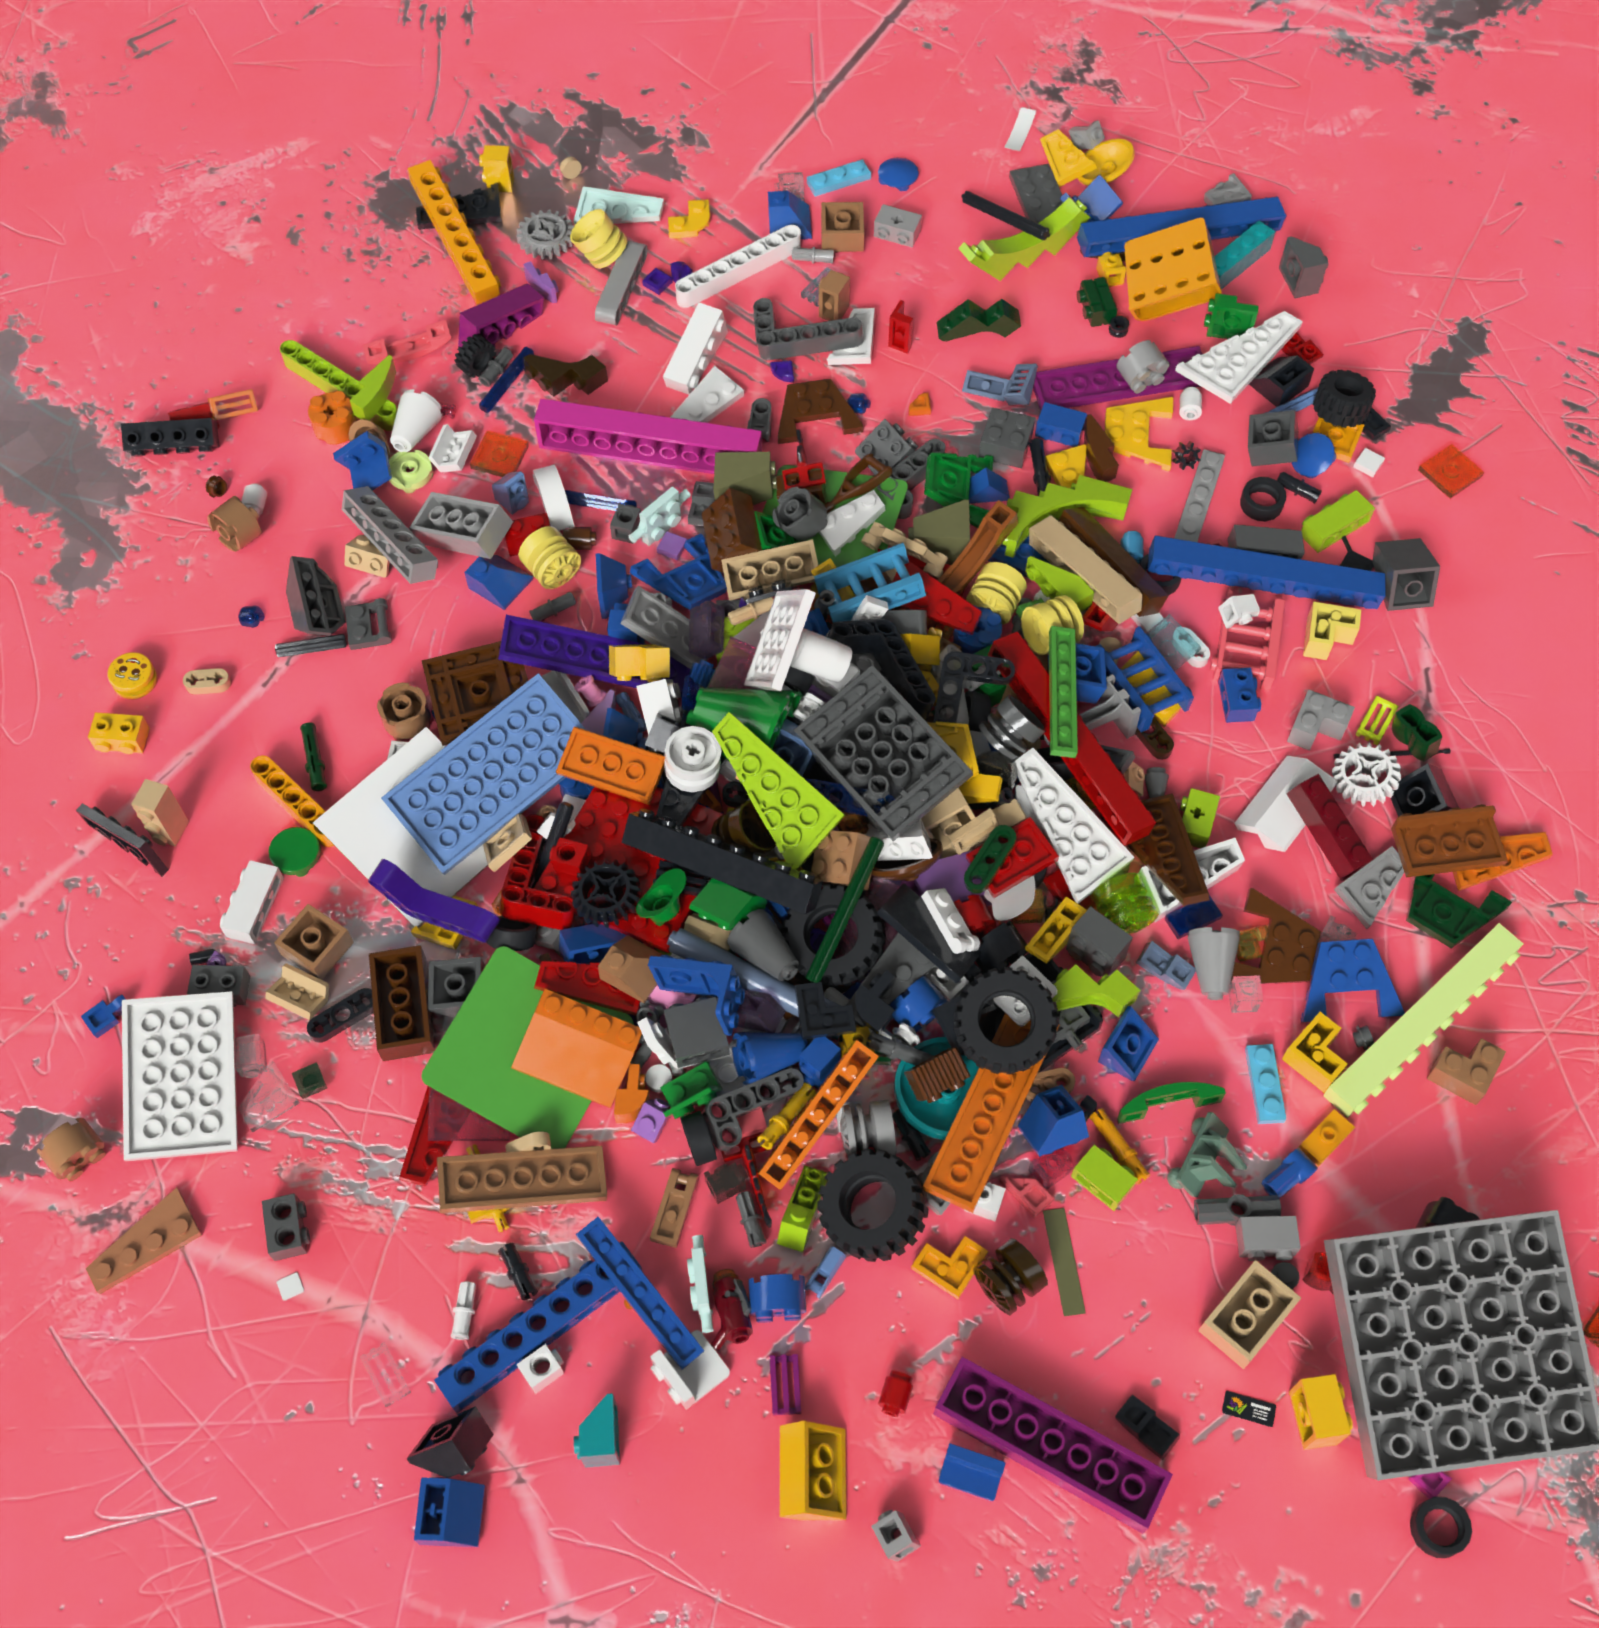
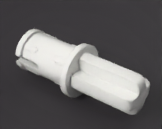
[450,1281,476,1340]

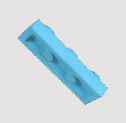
[807,159,871,197]
[1245,1044,1287,1124]

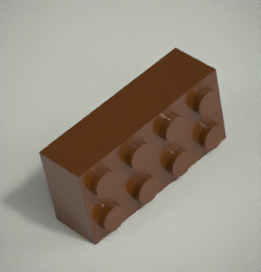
[369,945,435,1062]

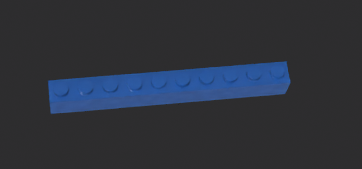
[1077,197,1286,257]
[1148,535,1385,609]

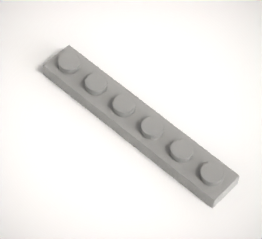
[1174,449,1225,542]

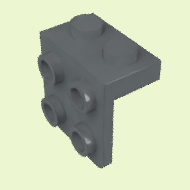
[855,419,919,475]

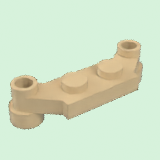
[861,522,948,580]

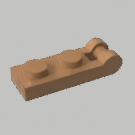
[650,1168,699,1248]

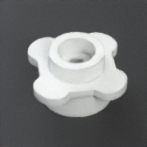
[892,1023,920,1047]

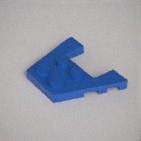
[630,533,727,610]
[1301,939,1405,1022]

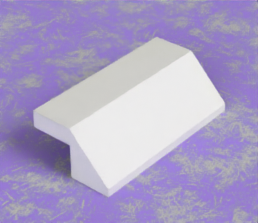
[1234,756,1337,852]

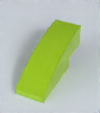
[349,355,396,421]

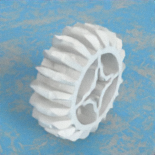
[1332,742,1401,807]

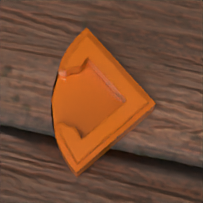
[909,392,931,416]

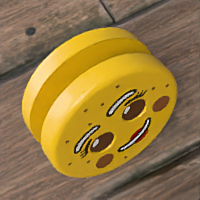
[107,652,157,699]

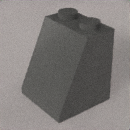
[1372,538,1440,611]

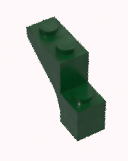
[936,299,1021,342]

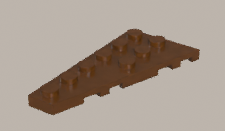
[1100,793,1209,906]

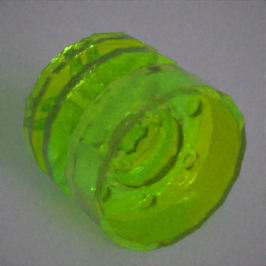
[1091,873,1159,935]

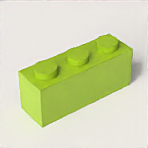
[1301,490,1375,553]

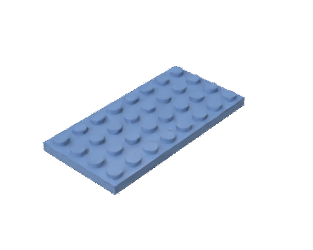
[381,673,586,875]

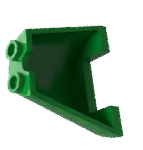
[686,687,803,762]

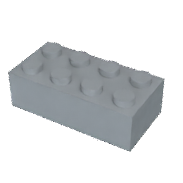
[409,492,513,559]

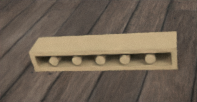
[1029,515,1142,624]

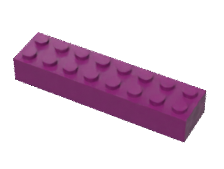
[933,1356,1173,1534]

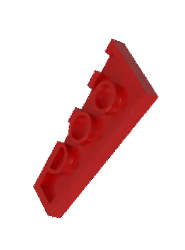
[892,560,982,635]
[534,961,640,1016]

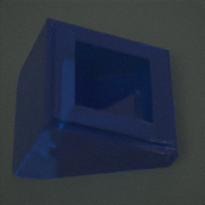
[681,676,701,711]

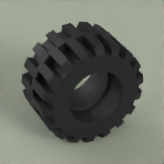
[1313,370,1376,428]

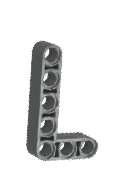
[753,298,864,360]

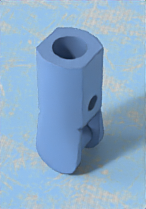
[805,1246,846,1299]

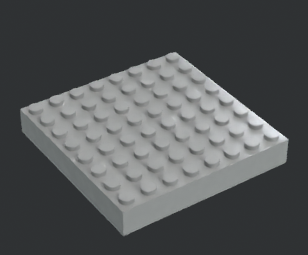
[1324,1210,1599,1481]

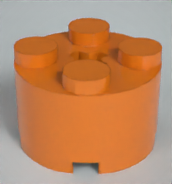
[308,391,357,445]

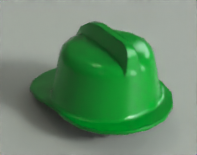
[636,868,687,926]

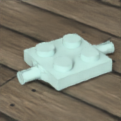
[628,486,691,546]
[687,1235,714,1333]

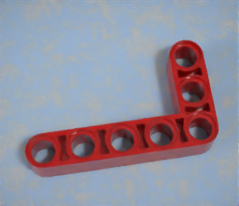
[499,814,575,930]

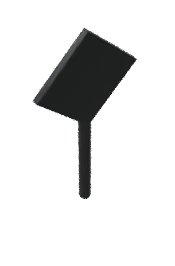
[1340,536,1374,571]

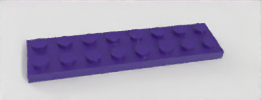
[498,614,690,699]

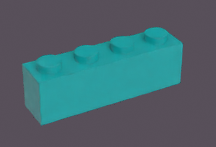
[1214,220,1276,289]

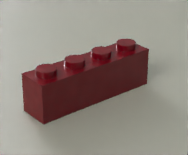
[1286,773,1373,879]

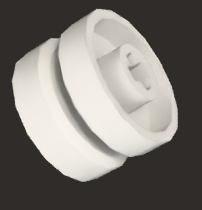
[664,726,721,792]

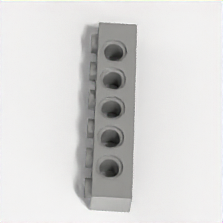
[341,486,438,584]

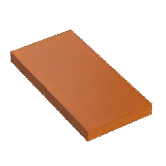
[556,726,665,805]

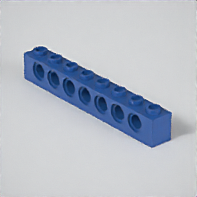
[434,1241,643,1414]

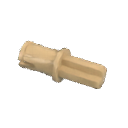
[728,597,774,625]

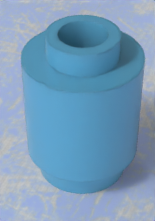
[1120,531,1144,564]

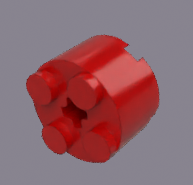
[953,894,997,941]

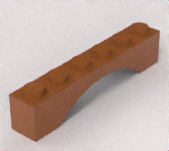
[927,500,1018,629]

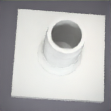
[744,589,852,691]

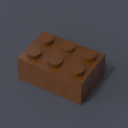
[701,488,762,573]

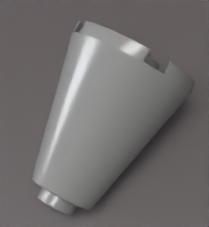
[1187,927,1240,1000]

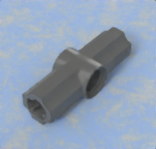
[1194,1194,1281,1226]

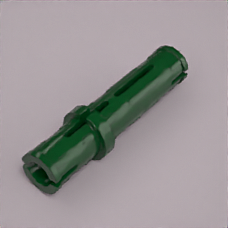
[300,722,327,791]

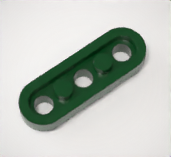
[964,825,1016,893]

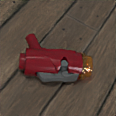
[711,1269,753,1350]

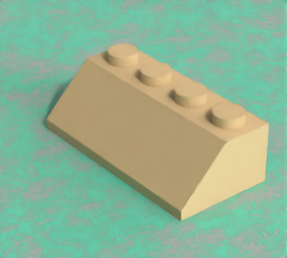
[721,540,818,601]

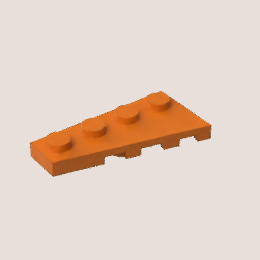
[1453,832,1553,891]

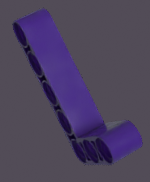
[368,859,500,943]

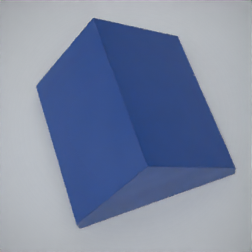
[1098,1006,1159,1081]

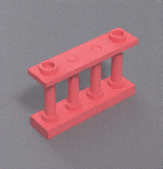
[1210,590,1285,691]

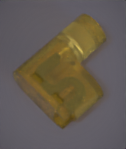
[1237,924,1268,962]

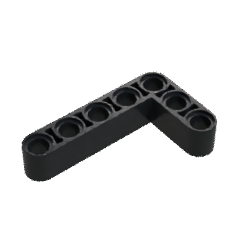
[827,619,936,720]
[933,652,1015,723]

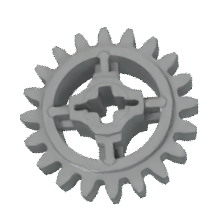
[517,210,574,260]

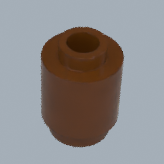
[563,527,597,550]

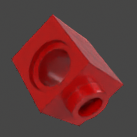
[549,837,593,877]

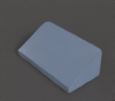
[962,370,1010,402]

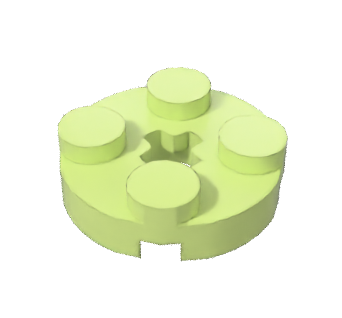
[389,450,433,493]

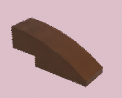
[1084,414,1119,482]

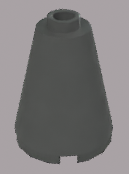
[727,909,799,981]

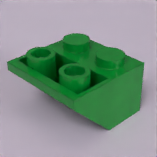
[689,878,767,930]

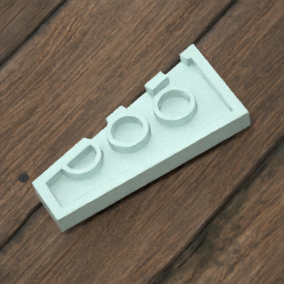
[574,186,665,225]

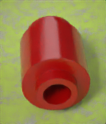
[878,1370,913,1417]

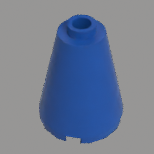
[732,1032,808,1085]

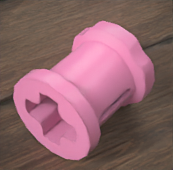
[574,675,606,707]

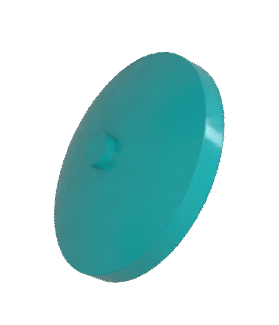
[894,1037,979,1140]

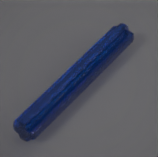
[479,346,534,413]
[565,490,637,511]

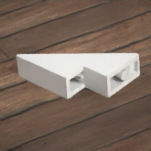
[849,819,933,861]

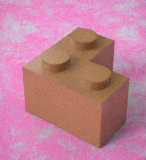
[1427,1038,1506,1105]

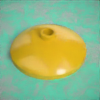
[1077,139,1135,185]

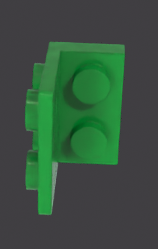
[660,1061,723,1119]

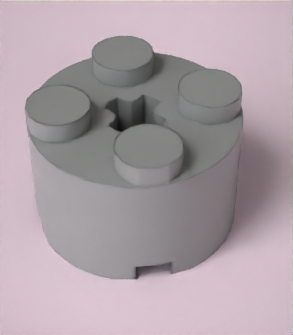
[1116,340,1170,394]

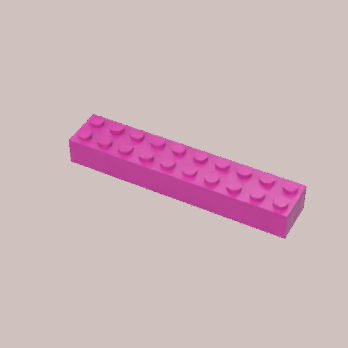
[534,398,762,474]

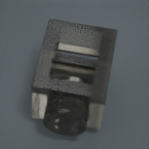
[704,1162,748,1205]

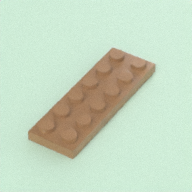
[437,1146,607,1213]

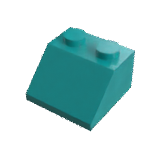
[574,1393,620,1468]

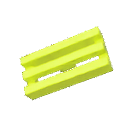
[1355,696,1399,746]

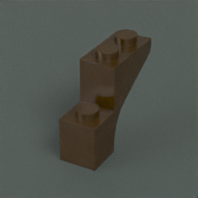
[523,354,608,397]

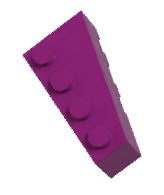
[458,283,544,347]

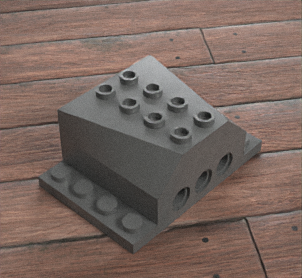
[794,665,973,842]

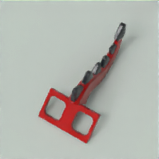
[782,429,826,491]
[721,1132,772,1228]

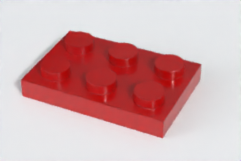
[966,817,1059,898]

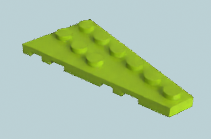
[712,712,845,870]

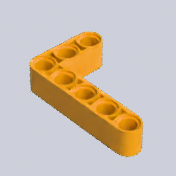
[250,755,334,847]

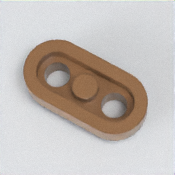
[1026,1068,1076,1102]

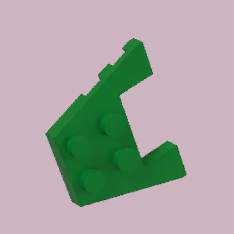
[924,453,993,529]

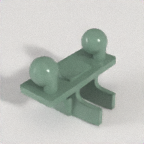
[1167,1112,1247,1198]

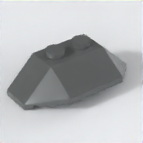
[286,556,345,636]

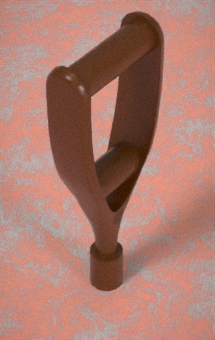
[825,453,892,514]

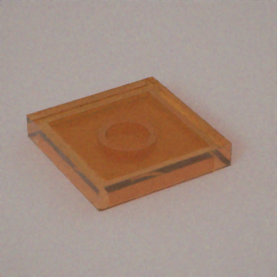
[470,430,529,477]
[1418,444,1484,499]

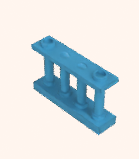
[814,543,926,623]

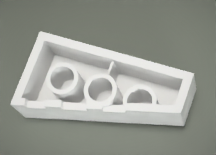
[663,302,728,395]
[1136,838,1245,923]

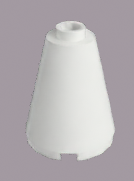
[390,389,443,452]

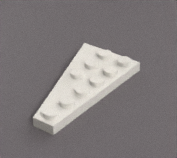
[1175,311,1303,404]
[1013,748,1135,904]

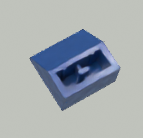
[1018,1084,1089,1157]
[414,1477,485,1548]

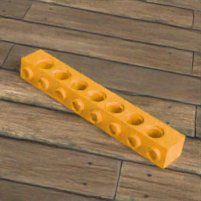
[407,160,501,305]

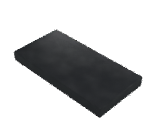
[877,883,982,984]

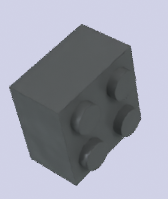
[979,407,1035,469]
[1248,410,1299,467]
[1066,907,1133,977]

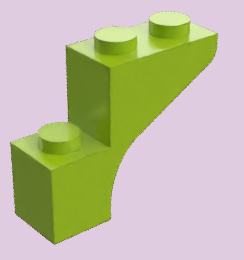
[1052,964,1141,1018]

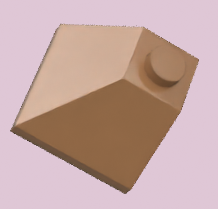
[598,935,663,1004]

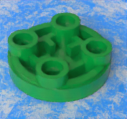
[269,827,322,877]

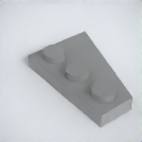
[1334,846,1404,929]

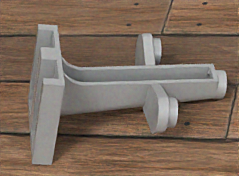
[1044,674,1141,746]

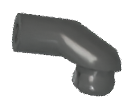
[630,1034,652,1068]

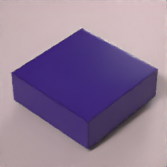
[642,268,672,295]

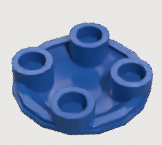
[878,157,919,191]
[1291,433,1337,479]

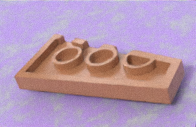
[85,1187,202,1294]

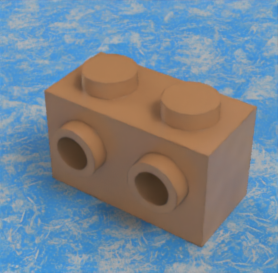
[819,270,850,321]

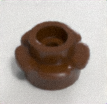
[205,475,227,498]

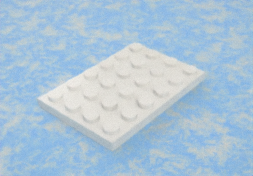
[122,991,238,1161]

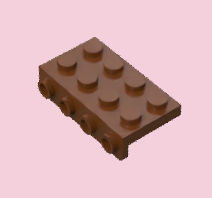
[1391,804,1508,878]

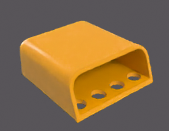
[1124,218,1222,321]

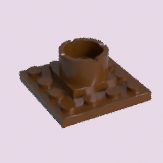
[421,641,528,746]

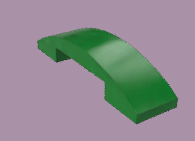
[1117,1082,1226,1124]

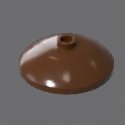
[871,838,943,881]

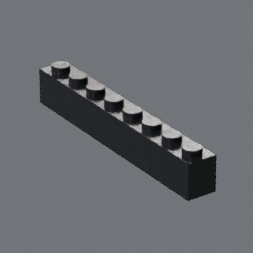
[621,809,823,914]

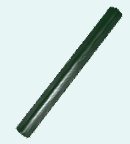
[806,837,884,983]

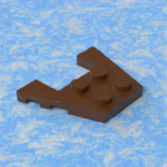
[777,379,863,444]
[1230,888,1321,986]

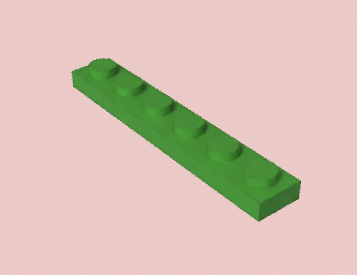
[1049,626,1078,758]

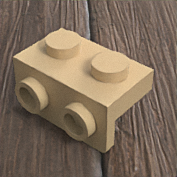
[344,535,390,578]
[265,963,329,1020]

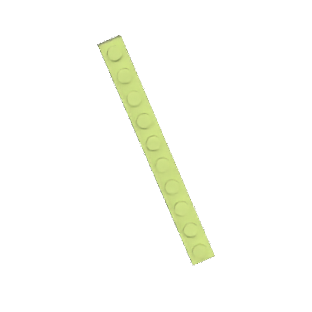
[1323,923,1523,1118]

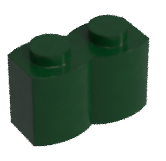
[1391,704,1442,762]

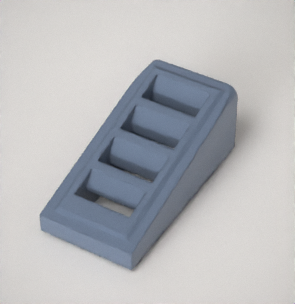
[1004,364,1038,405]

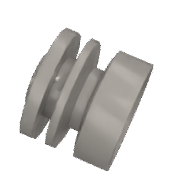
[840,1100,896,1156]

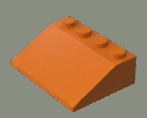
[511,989,642,1108]

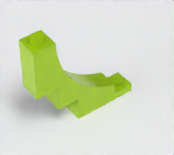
[958,197,1090,281]

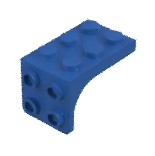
[648,955,745,1036]

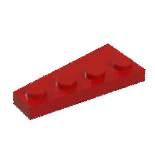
[399,1086,472,1187]

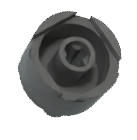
[773,487,827,542]

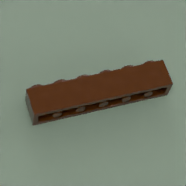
[1058,507,1169,617]

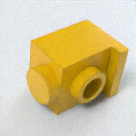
[1096,252,1126,287]

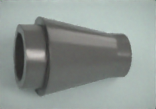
[1145,767,1169,799]

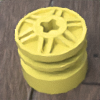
[570,209,627,268]
[518,526,581,589]
[966,562,1027,625]
[1021,595,1084,655]

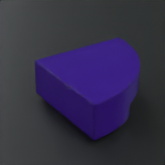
[670,261,693,283]
[770,361,794,382]

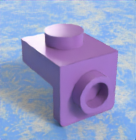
[631,1098,673,1144]

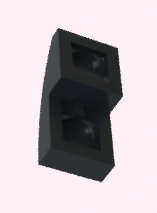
[1115,1394,1180,1460]

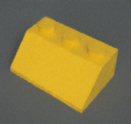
[780,1421,846,1520]

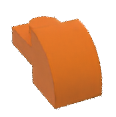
[614,1064,650,1124]

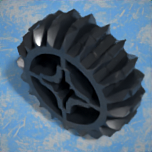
[571,859,642,928]

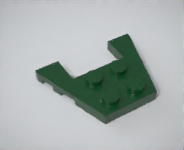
[1406,874,1512,949]

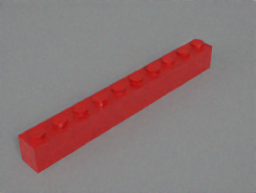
[988,631,1156,846]

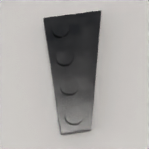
[416,183,502,230]

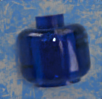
[847,393,871,414]
[238,605,264,628]

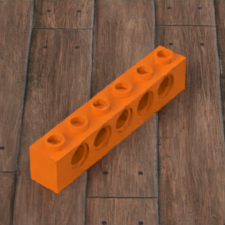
[758,1040,879,1190]

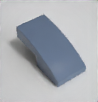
[1136,941,1196,990]

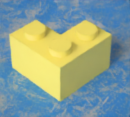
[1303,602,1361,660]

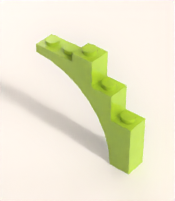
[1003,475,1133,558]

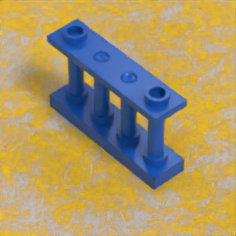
[1095,626,1194,732]

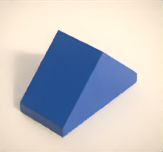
[969,468,1010,504]

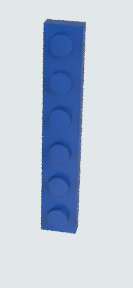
[576,1217,704,1371]

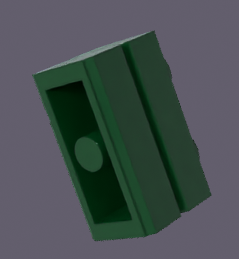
[1076,277,1118,327]

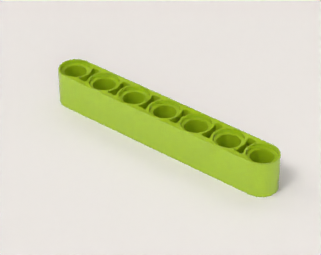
[279,340,397,431]

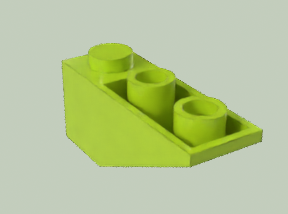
[1026,556,1095,612]
[777,1165,828,1252]

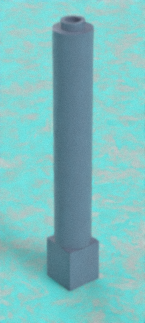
[667,928,841,1041]

